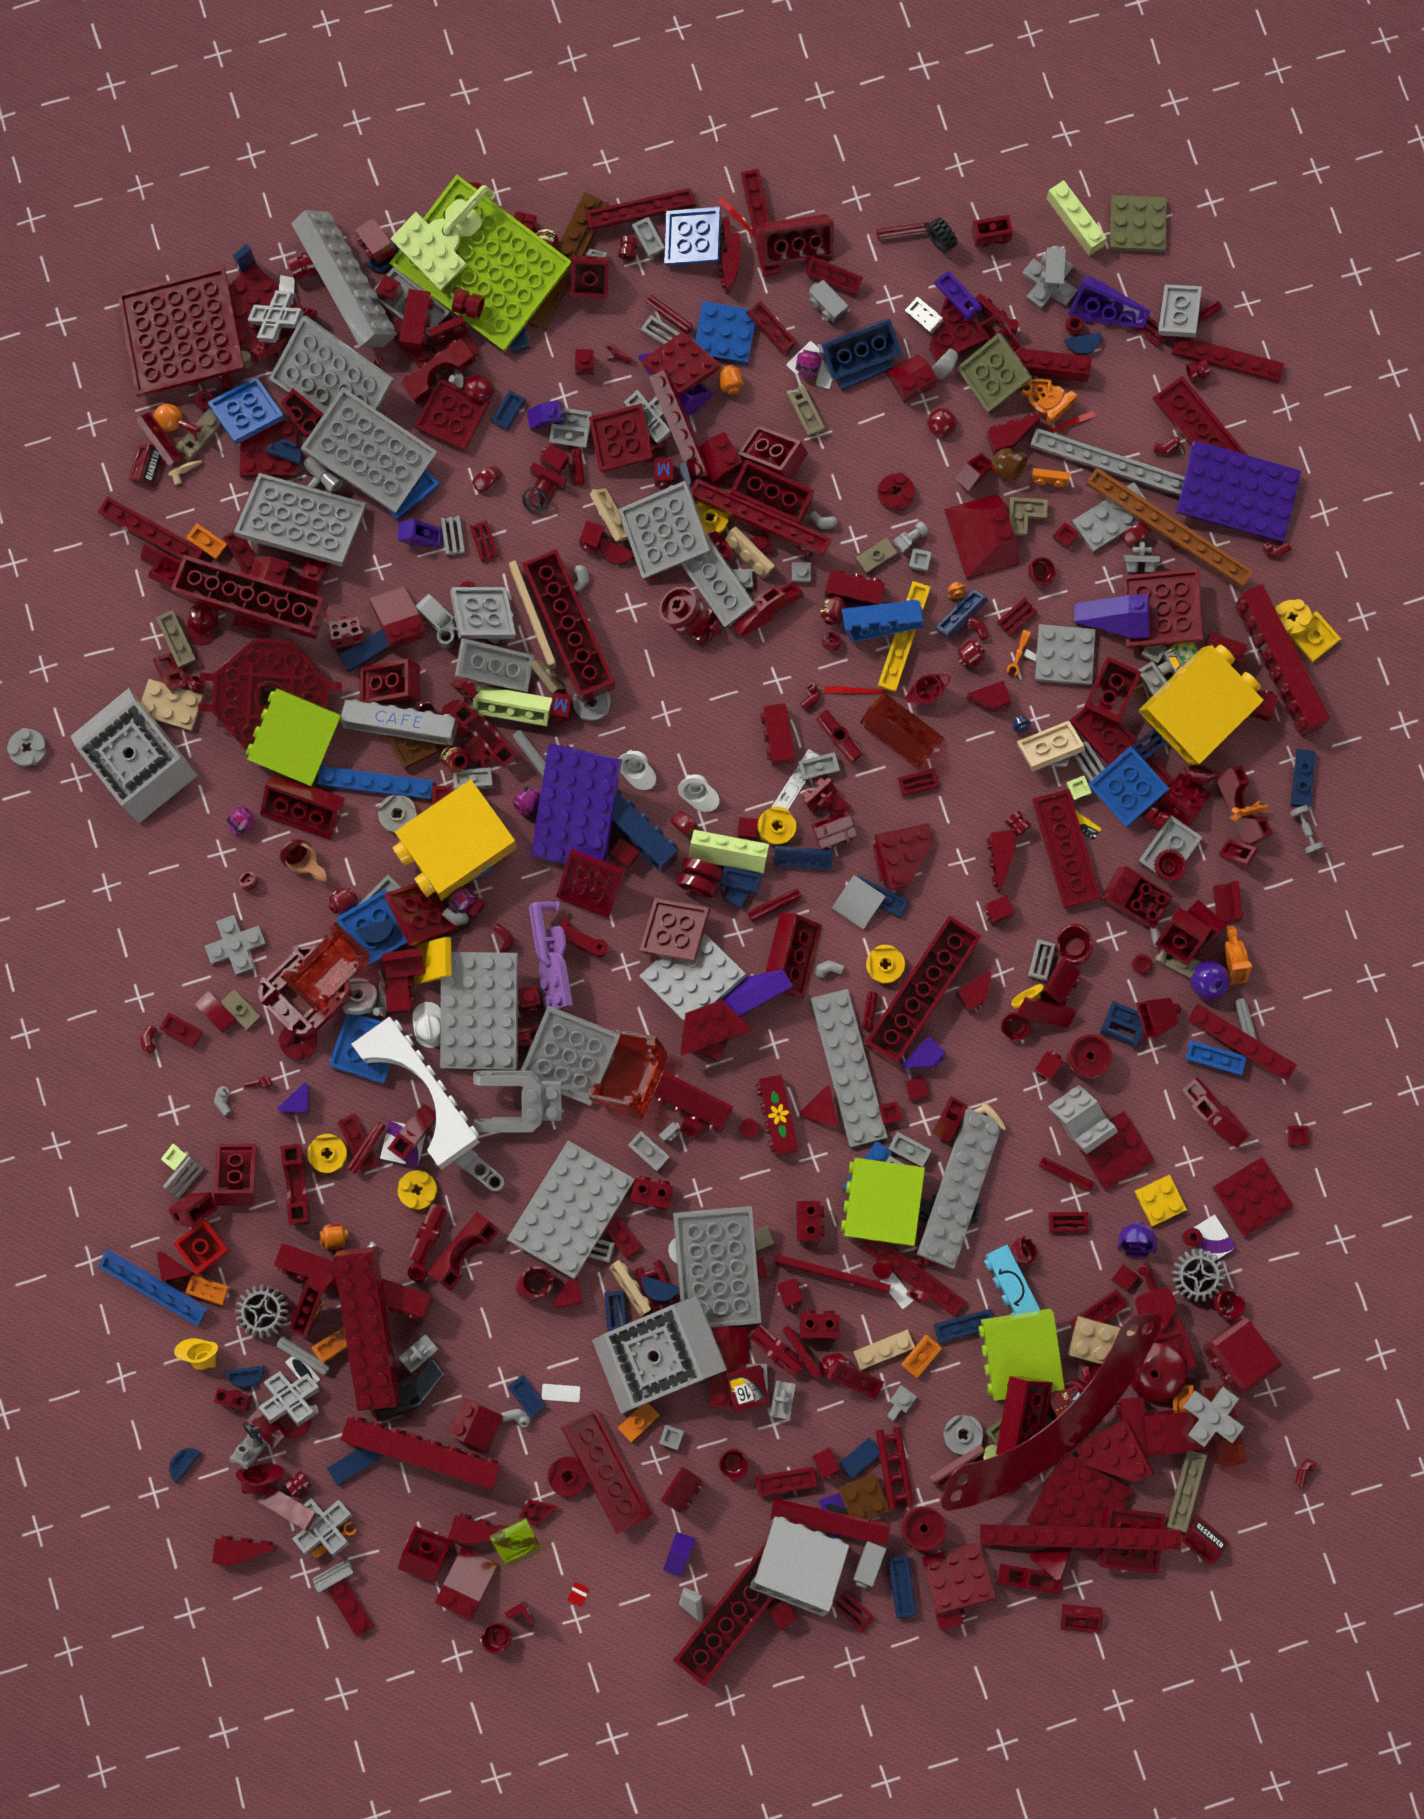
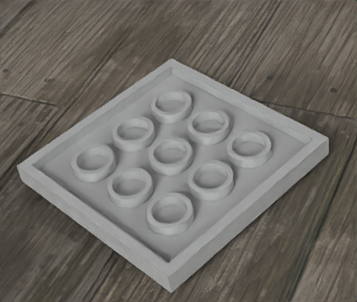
[618,481,712,580]
[639,933,747,1022]
[521,1005,620,1106]

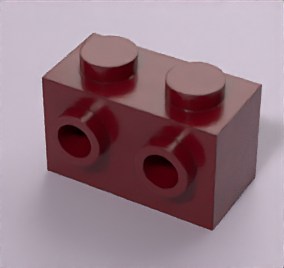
[971,215,1013,247]
[630,1176,673,1210]
[796,1201,825,1242]
[799,1310,839,1339]

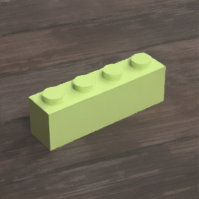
[1047,180,1107,256]
[473,685,552,726]
[689,830,769,873]

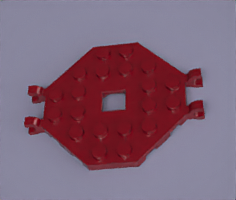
[198,638,342,751]

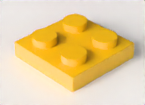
[1134,1175,1187,1227]

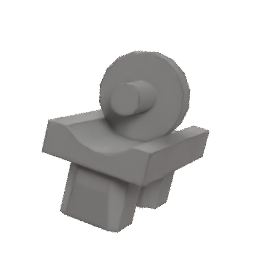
[1123,542,1160,572]
[399,1334,438,1373]
[770,1381,796,1420]
[230,1434,266,1469]

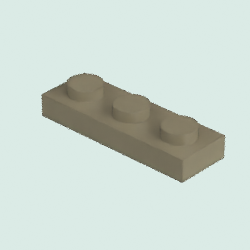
[156,610,196,668]

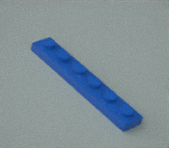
[318,766,434,800]
[98,1249,208,1327]

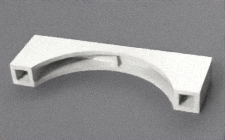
[352,1017,480,1170]

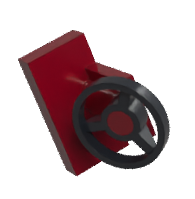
[522,462,567,514]
[242,1408,288,1449]

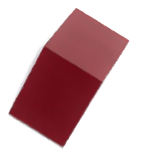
[1219,839,1258,870]
[157,1250,194,1282]
[552,1276,583,1309]

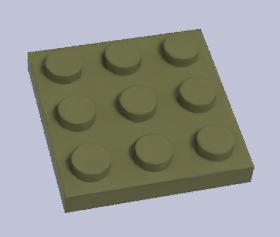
[1109,195,1167,252]
[957,333,1033,413]

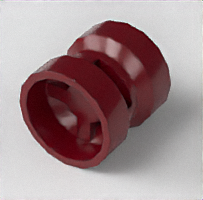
[618,236,638,261]
[1186,359,1210,382]
[1144,804,1170,830]
[1005,810,1031,837]
[284,1470,312,1498]

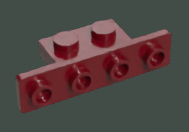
[141,544,182,588]

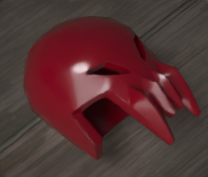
[516,1266,555,1301]

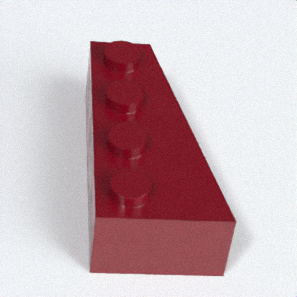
[281,388,324,440]

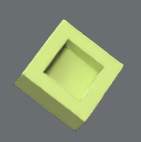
[1066,776,1092,801]
[161,1144,189,1171]

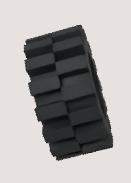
[926,217,958,253]

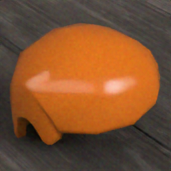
[154,404,183,432]

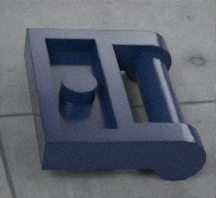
[1099,1001,1143,1048]

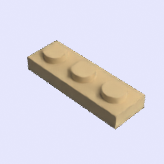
[590,488,628,542]
[725,526,775,579]
[609,1260,651,1317]
[853,1329,915,1370]

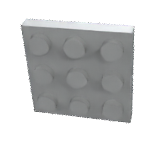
[450,587,516,639]
[1034,624,1095,686]

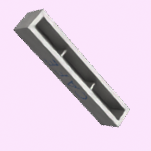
[340,699,458,746]

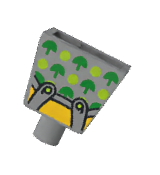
[1157,642,1198,676]

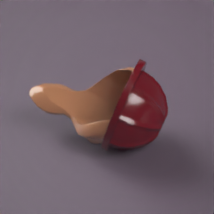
[279,839,327,882]

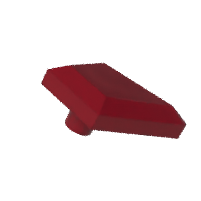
[519,1499,558,1527]

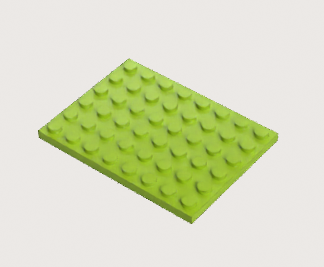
[390,175,572,352]

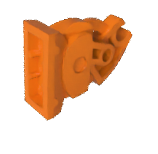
[1021,379,1077,427]
[1225,926,1252,985]

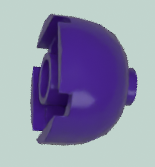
[1190,960,1230,1000]
[1117,1222,1157,1257]

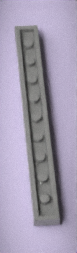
[1030,428,1184,497]

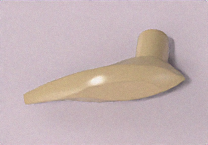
[168,460,202,485]
[974,1102,1006,1130]

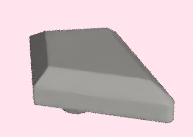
[679,1587,704,1623]

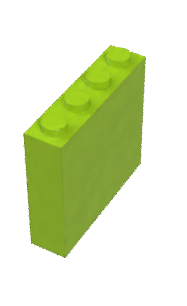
[246,688,341,786]
[841,1158,925,1246]
[978,1309,1065,1401]

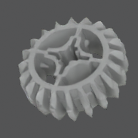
[1172,1249,1226,1302]
[235,1285,289,1338]

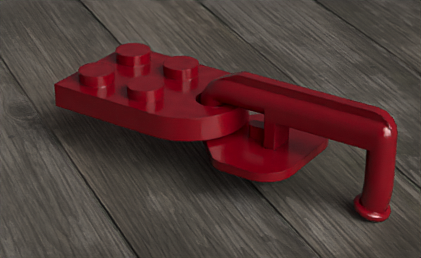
[1135,1263,1197,1373]

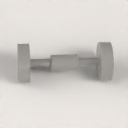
[1290,805,1325,855]

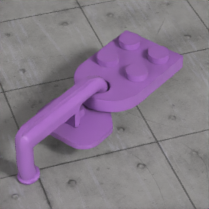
[529,901,573,1010]

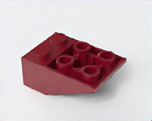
[1100,866,1173,929]

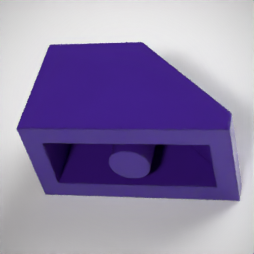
[527,400,566,430]
[397,519,442,547]
[901,1036,946,1070]

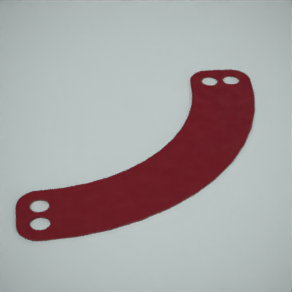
[941,1313,1162,1511]

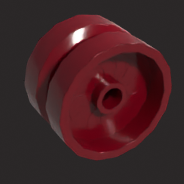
[659,586,708,635]
[676,858,724,898]
[1067,1034,1112,1080]
[901,1506,946,1551]

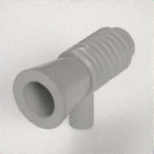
[304,456,343,494]

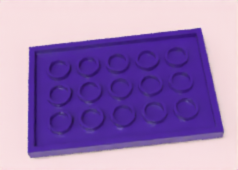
[1176,440,1301,543]
[531,743,622,864]

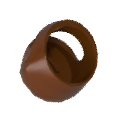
[992,448,1028,480]

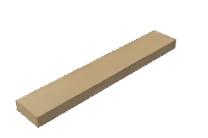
[509,560,556,669]

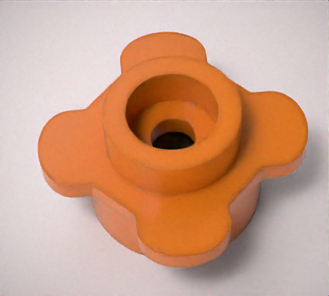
[948,582,966,599]

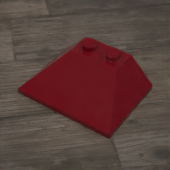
[944,494,1020,579]

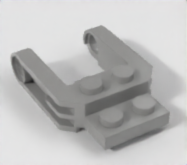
[473,1071,562,1132]

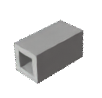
[1040,246,1066,291]
[809,280,848,324]
[853,1541,886,1589]

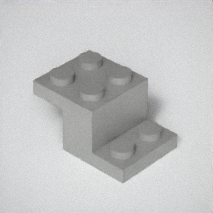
[1048,1085,1118,1154]

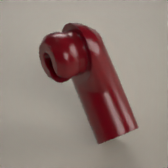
[1153,436,1181,455]
[1263,542,1291,558]
[965,616,989,640]
[140,1024,157,1054]
[1295,1459,1316,1487]

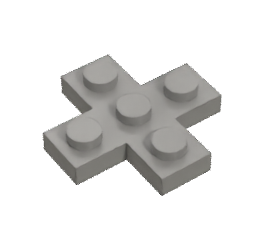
[1022,258,1078,310]
[248,290,304,343]
[624,390,672,444]
[205,915,266,976]
[258,1371,320,1427]
[1183,1386,1245,1447]
[292,1498,352,1557]

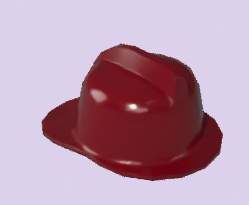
[187,603,219,645]
[236,1463,284,1494]

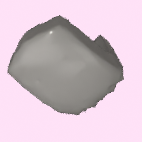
[932,349,958,380]

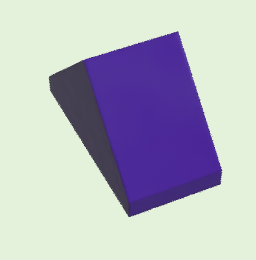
[277,1082,310,1114]
[663,1532,695,1577]

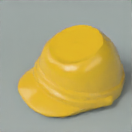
[1011,984,1044,1011]

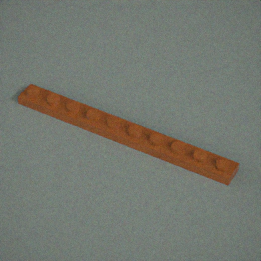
[1086,468,1254,588]

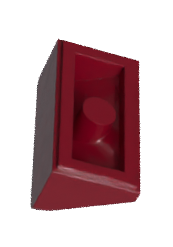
[1060,1604,1103,1633]

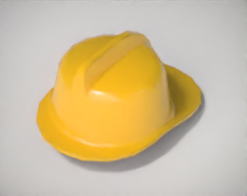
[174,1338,218,1370]

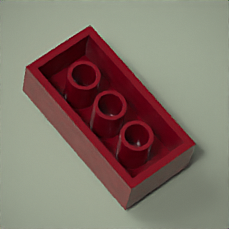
[730,460,814,524]

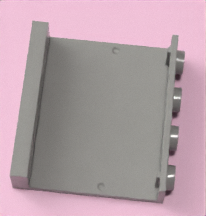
[750,1517,849,1617]

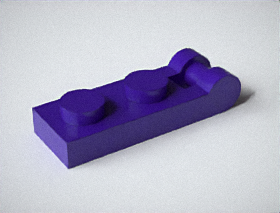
[934,270,982,321]

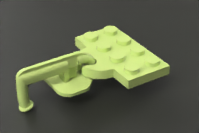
[390,185,495,292]

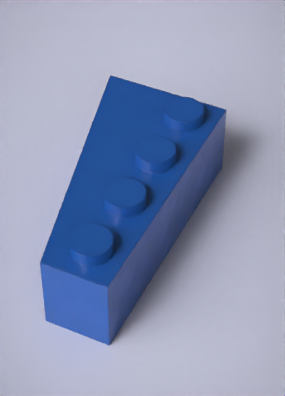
[842,599,925,642]

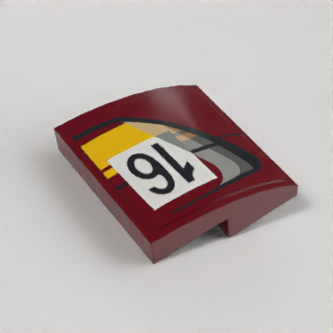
[724,1364,770,1412]

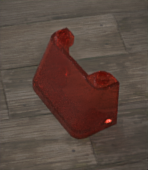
[281,922,370,1011]
[588,1029,667,1119]

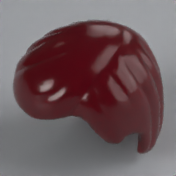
[1057,923,1093,965]

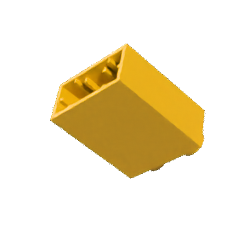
[1138,645,1264,765]
[392,779,517,901]

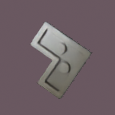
[1009,497,1048,536]

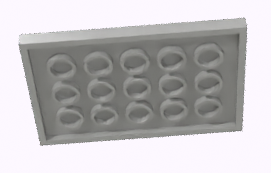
[269,315,395,414]
[301,388,437,513]
[234,473,366,567]
[440,952,518,1070]
[507,1141,635,1280]
[673,1206,761,1327]

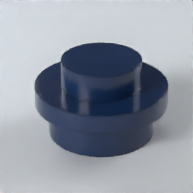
[1012,716,1031,733]

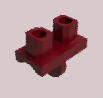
[688,608,721,647]
[801,777,838,813]

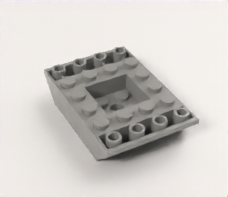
[71,688,198,824]
[592,1296,727,1414]

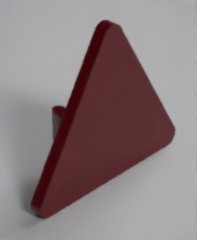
[800,1085,839,1127]
[1030,1547,1073,1582]

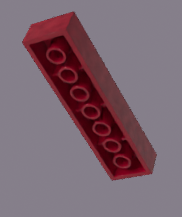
[522,549,615,703]
[171,555,329,640]
[1236,584,1330,737]
[864,915,982,1066]
[274,1243,434,1322]
[333,1246,401,1411]
[340,1415,501,1489]
[673,1540,774,1686]

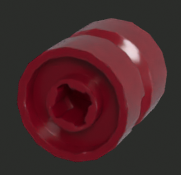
[287,252,318,281]
[452,288,485,319]

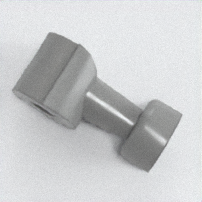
[893,521,929,553]

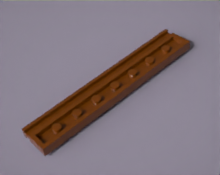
[528,192,609,331]

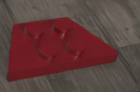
[680,1000,752,1056]

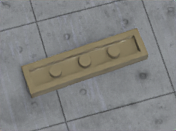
[1166,1451,1207,1532]

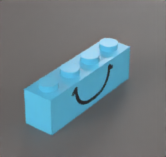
[984,1245,1040,1315]

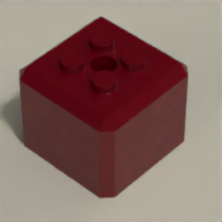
[1203,1317,1282,1393]

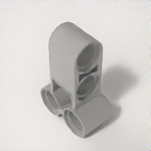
[415,594,458,649]
[454,1149,504,1191]

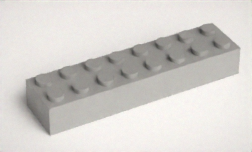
[291,210,397,348]

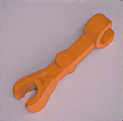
[1006,630,1030,677]
[1230,801,1268,822]
[312,1522,357,1559]

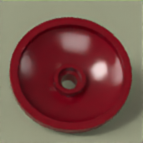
[1130,1342,1187,1402]

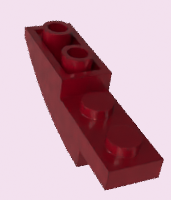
[717,216,740,295]
[251,307,318,361]
[732,582,804,637]
[1182,1077,1251,1148]

